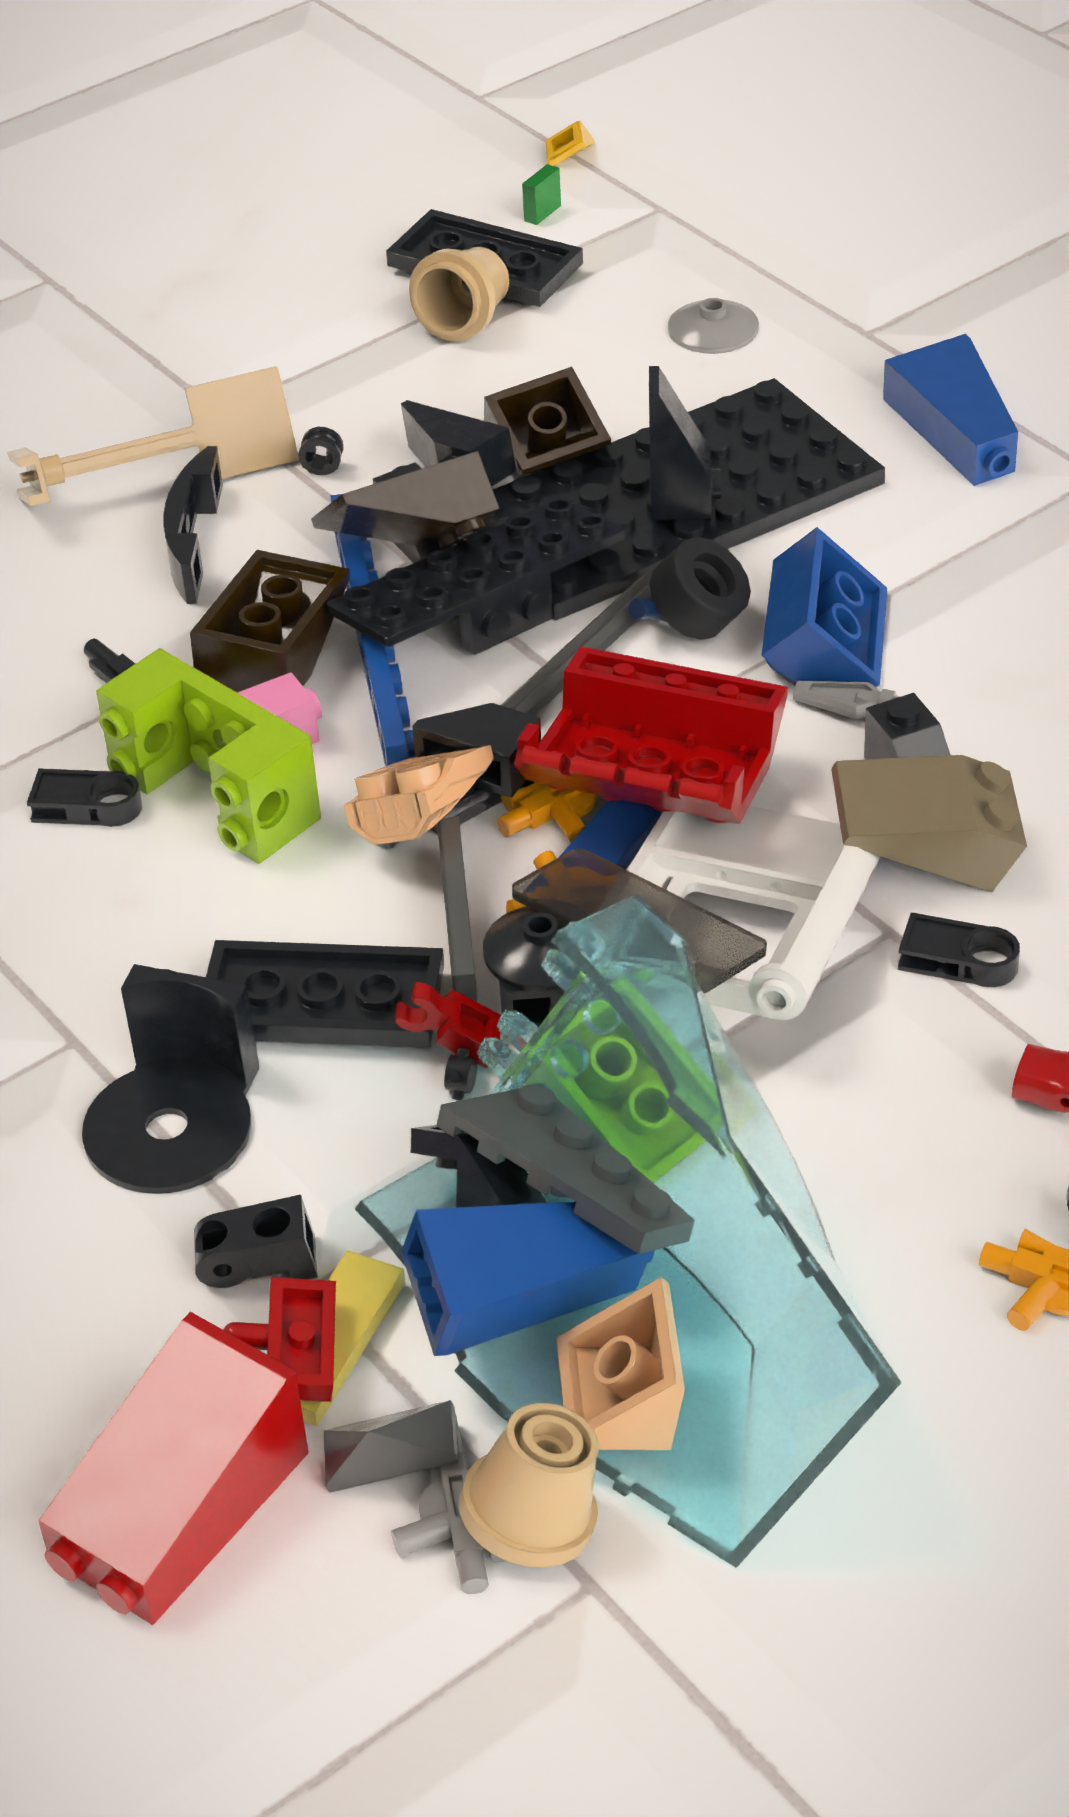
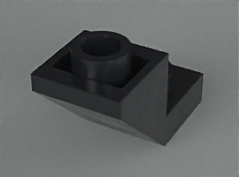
[410,1125,546,1208]

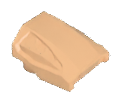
[343,745,494,845]

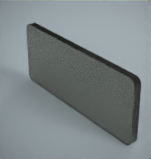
[512,849,767,994]

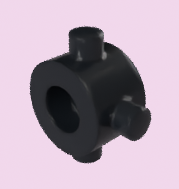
[444,1048,477,1100]

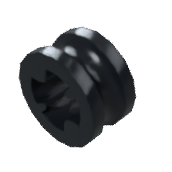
[298,426,344,475]

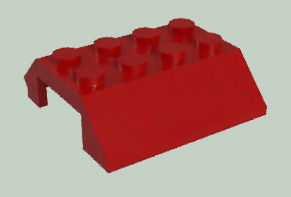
[514,646,788,824]

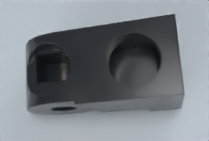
[194,1194,318,1288]

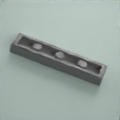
[437,817,478,1002]

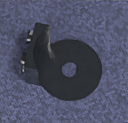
[82,964,260,1194]

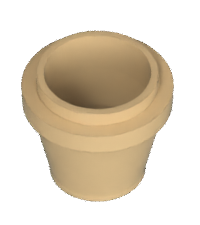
[409,247,509,342]
[459,1403,599,1568]

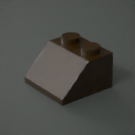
[484,366,611,476]

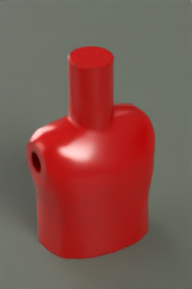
[1011,1044,1069,1113]

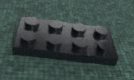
[386,209,583,307]
[206,940,445,1048]

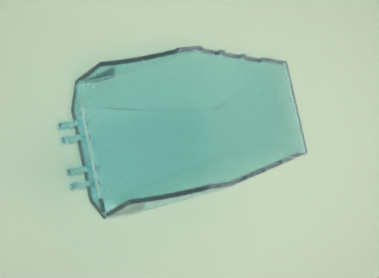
[355,894,902,1568]

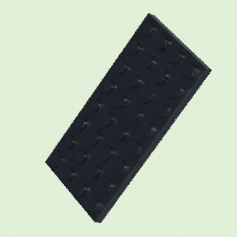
[468,378,885,621]

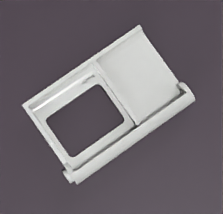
[576,806,881,1020]

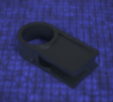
[27,768,142,827]
[898,912,1020,987]

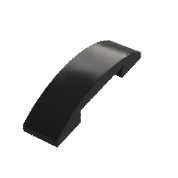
[163,446,223,604]

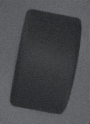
[649,537,751,640]

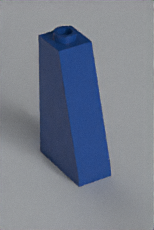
[883,333,1018,486]
[401,1202,655,1356]

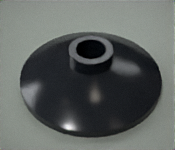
[483,904,592,992]

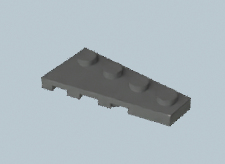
[436,1084,695,1254]

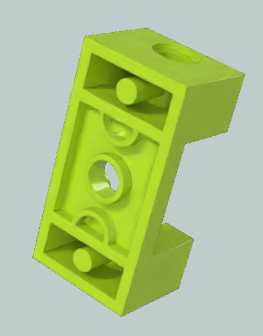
[96,648,321,864]

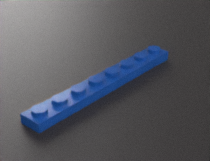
[330,494,415,766]

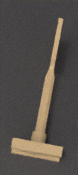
[7,366,299,506]

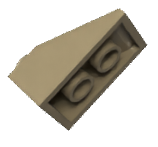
[831,755,1027,892]

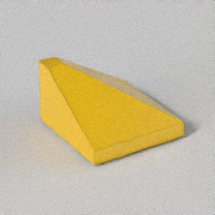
[545,120,595,166]

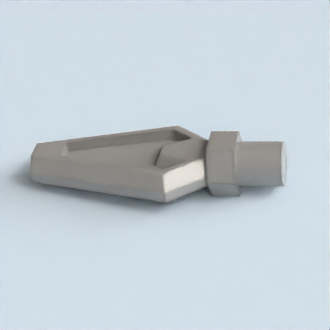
[793,681,901,720]

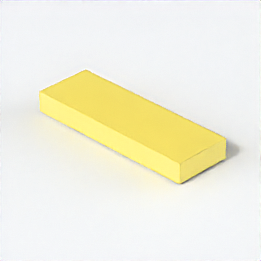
[300,1250,405,1426]

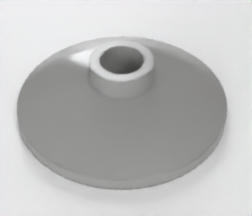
[668,298,759,354]

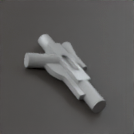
[391,1414,507,1594]

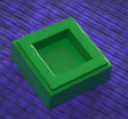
[522,164,561,225]

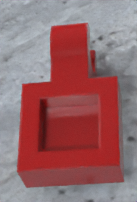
[395,982,501,1068]

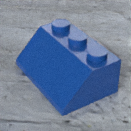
[761,527,888,687]

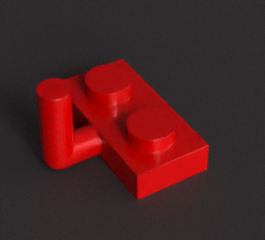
[223,1277,336,1402]

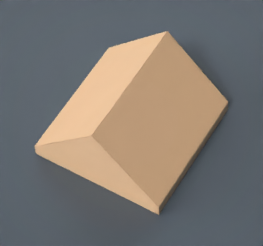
[556,1277,685,1450]

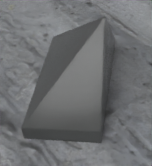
[324,1400,458,1493]

